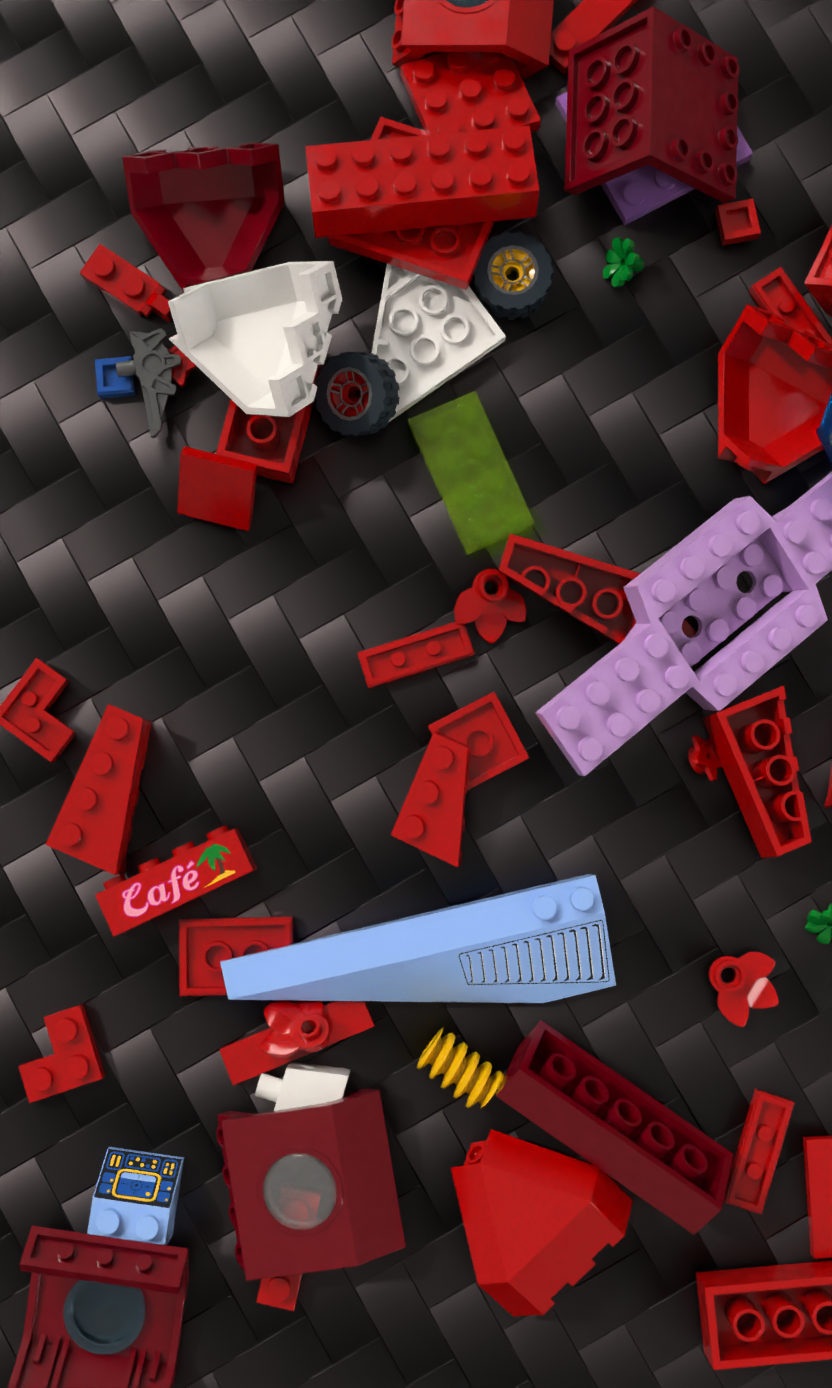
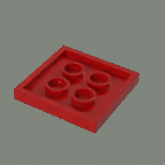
[400,52,541,135]

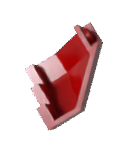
[718,304,832,484]
[451,1129,633,1317]

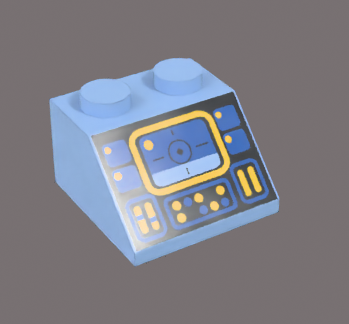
[87,1147,184,1245]

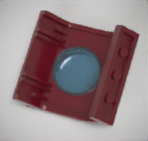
[8,1226,189,1388]

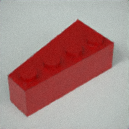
[498,533,641,645]
[702,686,812,858]
[45,704,152,875]

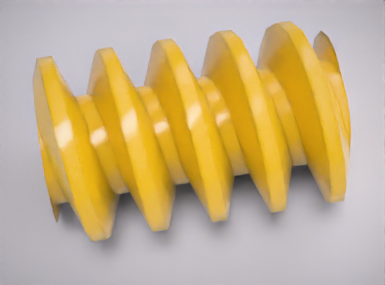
[416,1027,505,1109]

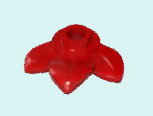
[454,569,526,644]
[709,951,779,1027]
[259,1000,330,1058]

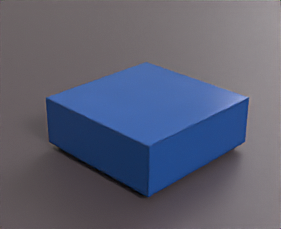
[95,356,136,399]

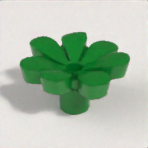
[602,237,644,287]
[805,903,832,944]

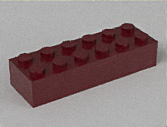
[496,1020,734,1235]

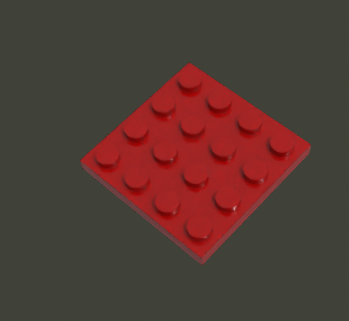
[328,117,495,290]

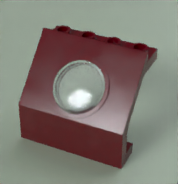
[216,1088,406,1281]

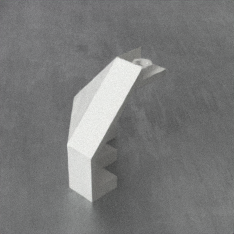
[168,261,342,417]

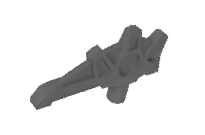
[116,328,181,438]

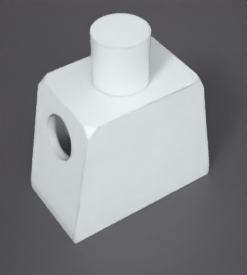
[255,1062,350,1111]

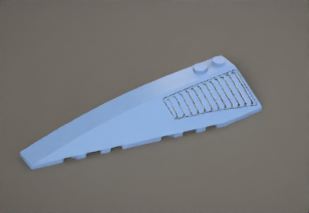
[220,874,616,1003]

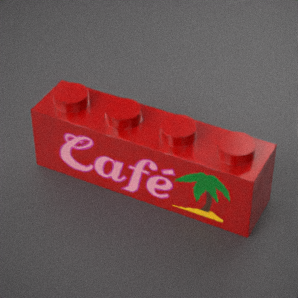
[95,825,258,936]

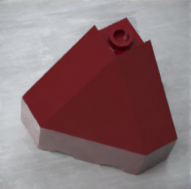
[122,142,285,292]

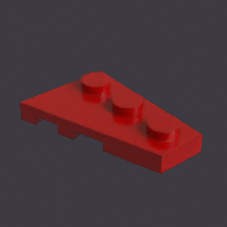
[391,732,471,867]

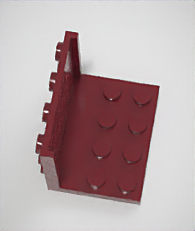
[564,6,740,203]

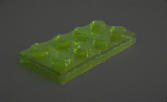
[408,391,535,555]

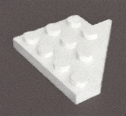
[371,264,506,422]

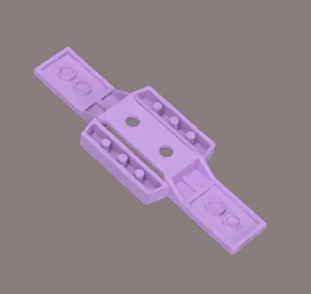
[535,472,832,776]

